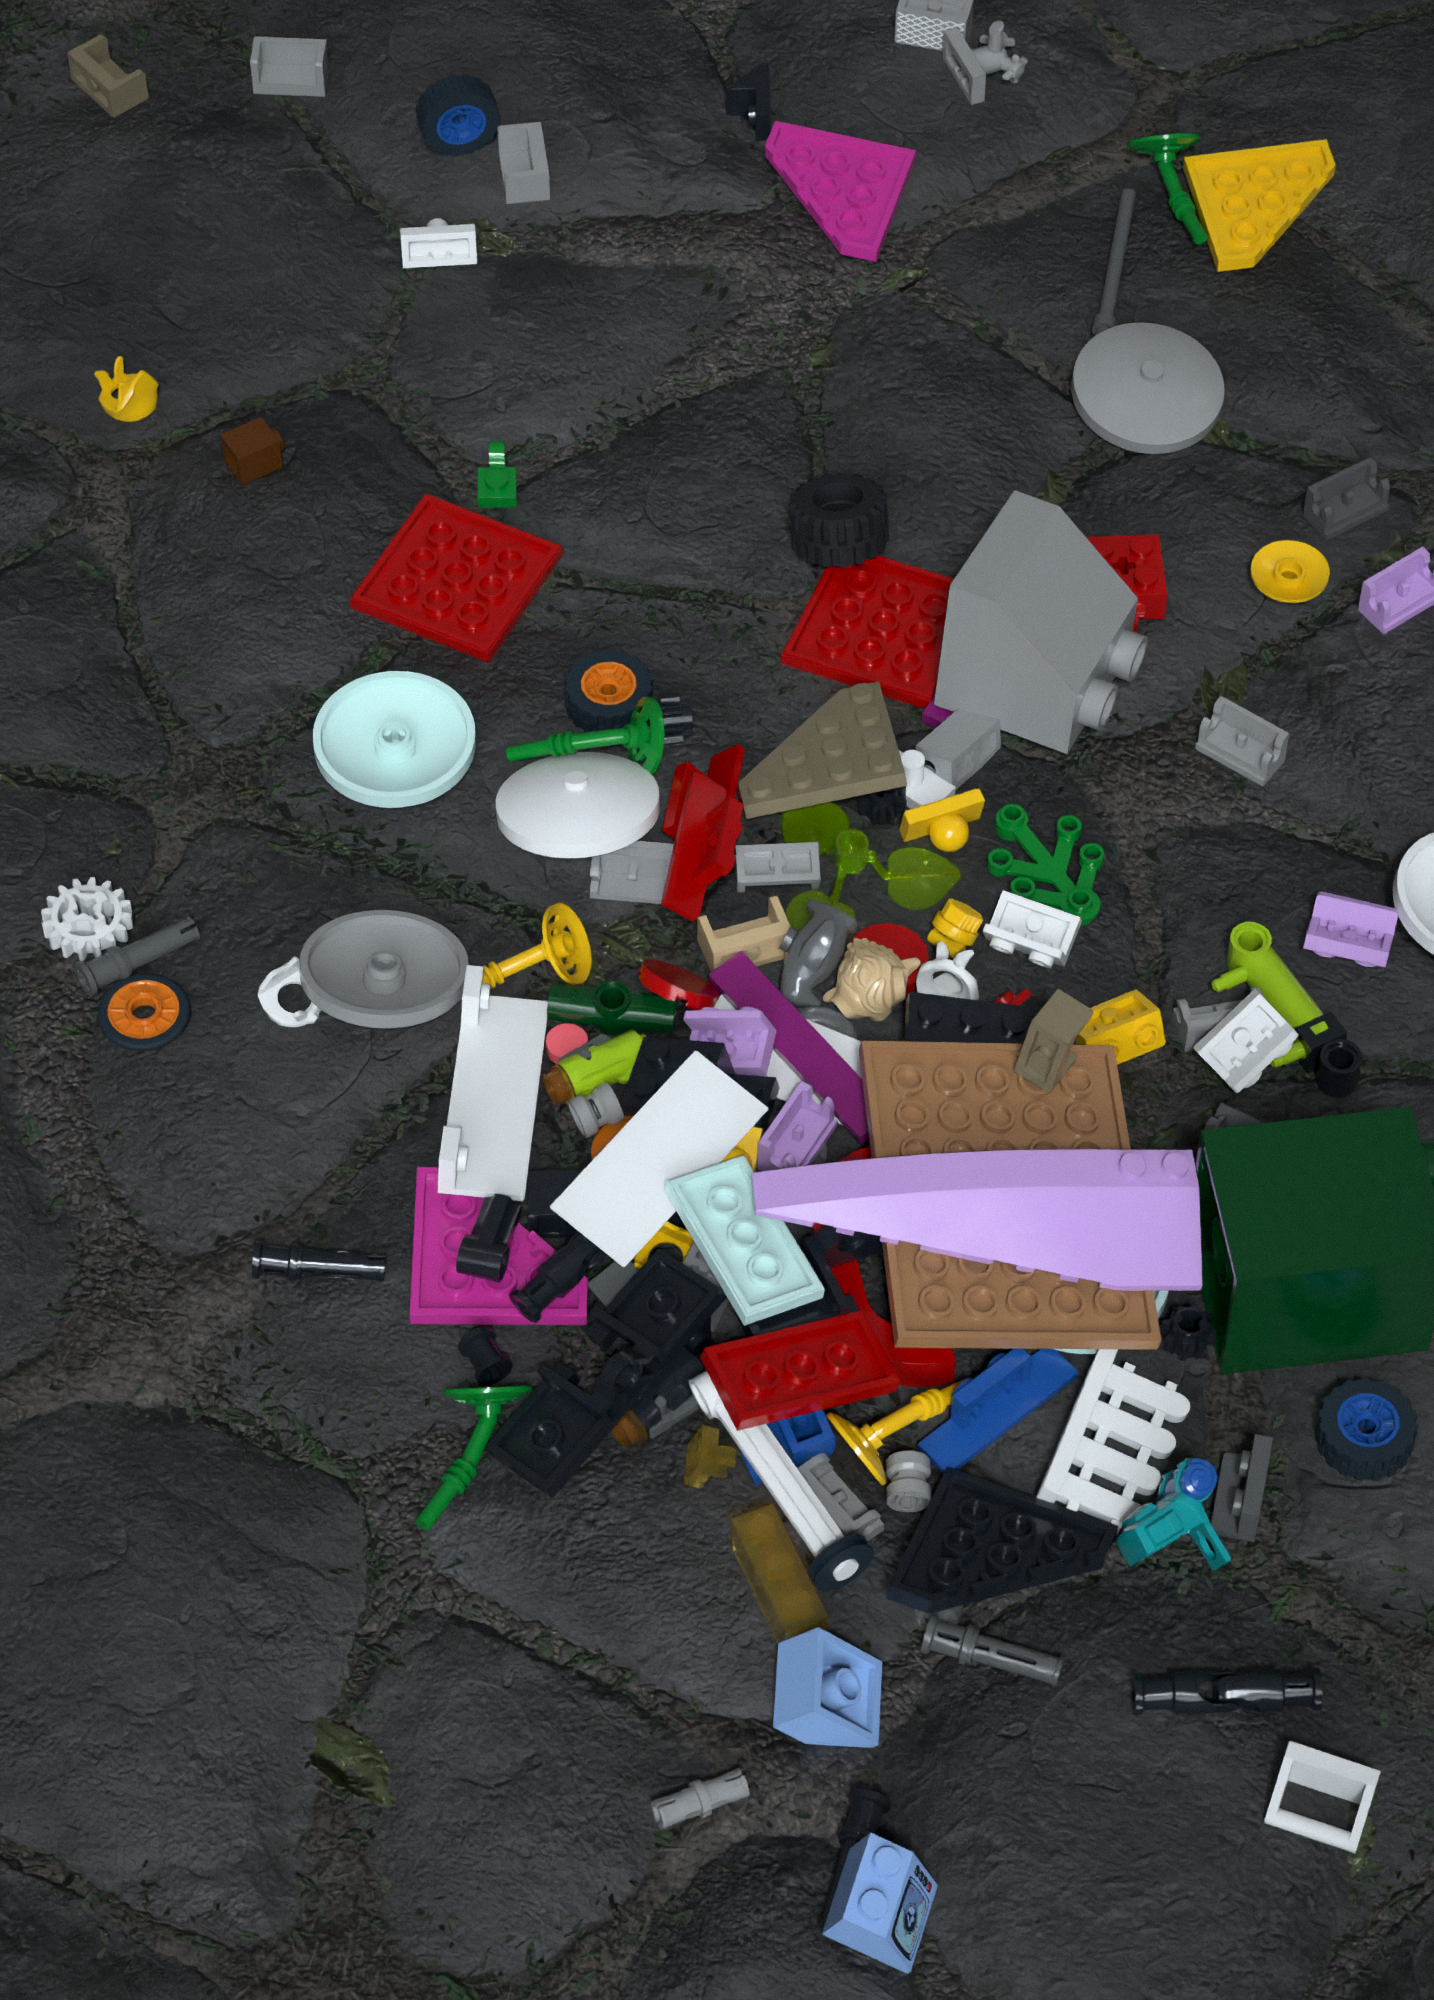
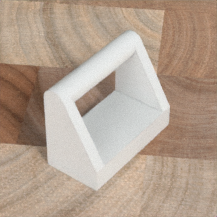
[1264,1741,1381,1853]

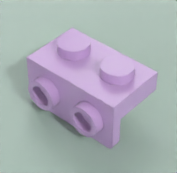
[1303,891,1398,967]
[683,1007,777,1076]

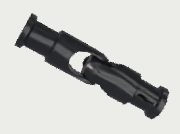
[509,1231,608,1323]
[1131,1668,1323,1715]

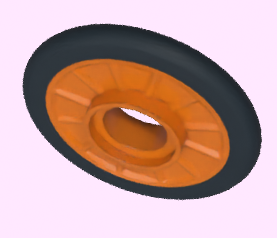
[98,973,190,1051]

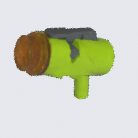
[543,1030,647,1106]

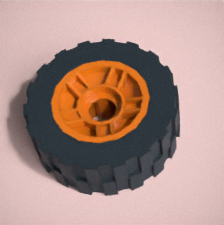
[565,649,653,732]

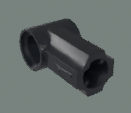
[456,1194,521,1283]

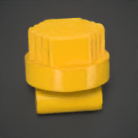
[927,898,983,959]

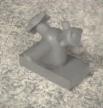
[943,21,1028,105]

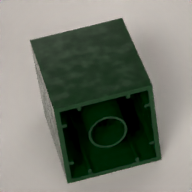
[1195,1107,1434,1375]

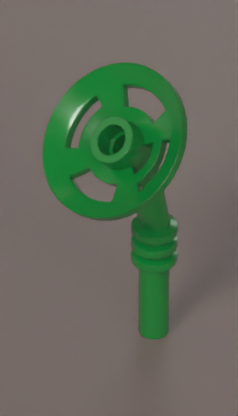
[1127,133,1208,244]
[506,697,665,775]
[415,1385,533,1531]

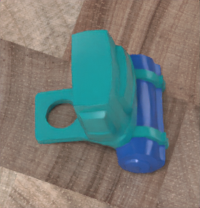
[1116,1457,1231,1571]

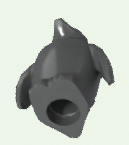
[779,899,858,1007]

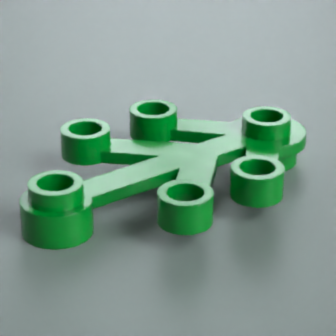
[987,804,1104,926]

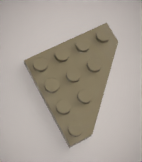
[738,682,907,819]

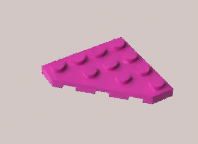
[765,121,916,262]
[410,1167,588,1325]

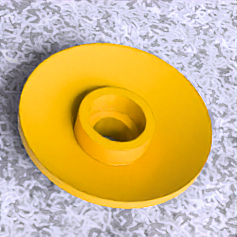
[1250,540,1330,603]

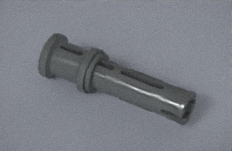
[74,916,200,997]
[921,1613,1064,1686]

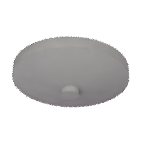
[1071,322,1225,454]
[299,910,469,1028]

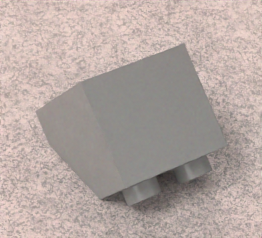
[934,490,1148,754]

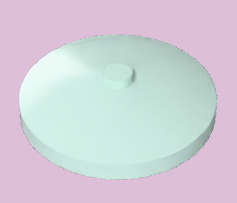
[313,671,476,808]

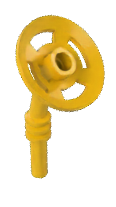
[458,903,592,1002]
[826,1378,973,1486]

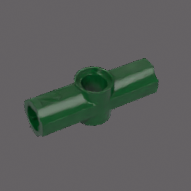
[547,980,677,1035]

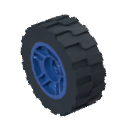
[416,74,501,156]
[1315,1378,1418,1481]

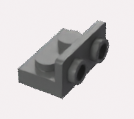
[1211,1434,1273,1542]

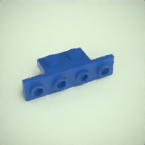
[917,1349,1077,1474]

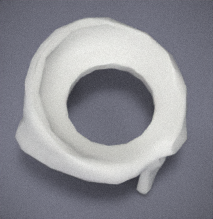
[916,941,979,1000]
[258,957,321,1028]

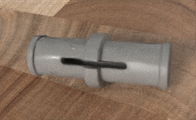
[651,1768,750,1830]

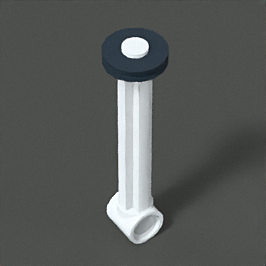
[689,1371,874,1592]

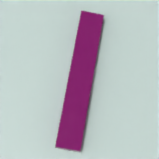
[708,951,869,1145]

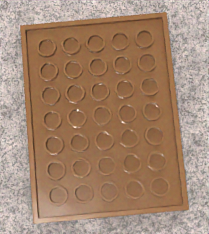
[859,1041,1161,1350]

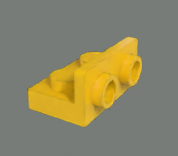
[1076,989,1166,1065]

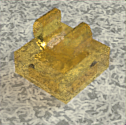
[684,1425,737,1489]

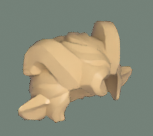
[823,938,921,1022]

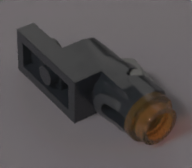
[610,1316,711,1448]

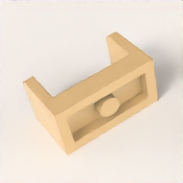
[697,896,791,972]

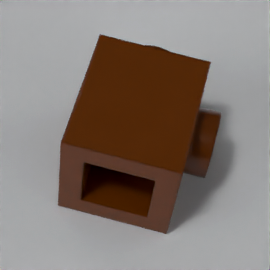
[220,417,284,485]

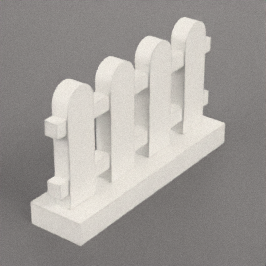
[1036,1349,1190,1535]

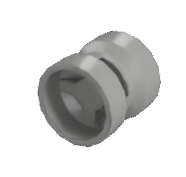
[567,1082,625,1138]
[886,1451,931,1512]

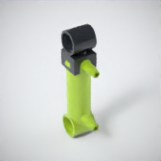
[1212,922,1363,1098]

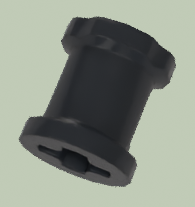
[458,1327,513,1386]

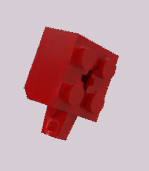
[1086,534,1167,633]

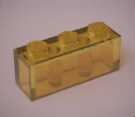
[731,1504,828,1643]

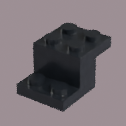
[620,1037,780,1136]

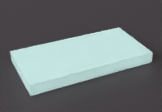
[664,1155,825,1326]

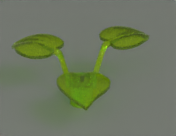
[782,802,961,940]

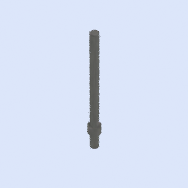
[1092,188,1136,337]

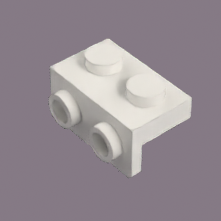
[982,890,1082,968]
[1193,989,1299,1093]

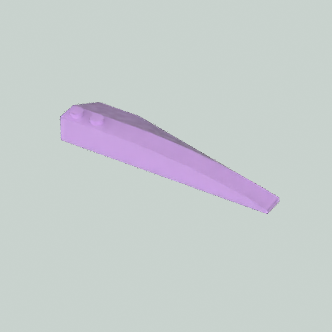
[751,1149,1202,1291]

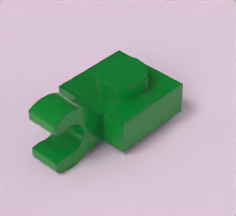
[477,441,517,508]

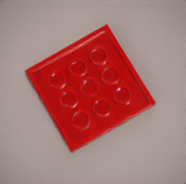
[349,493,563,663]
[781,555,954,709]

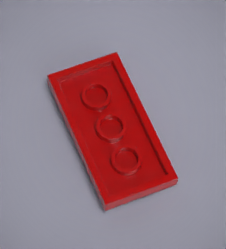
[700,1310,901,1431]

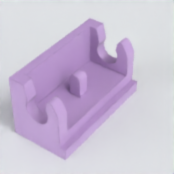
[1358,546,1434,634]
[757,1081,838,1171]

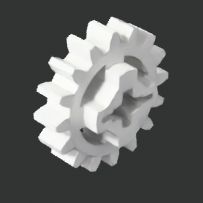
[41,877,133,961]

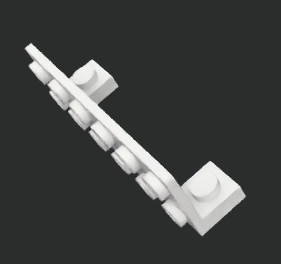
[438,965,548,1201]

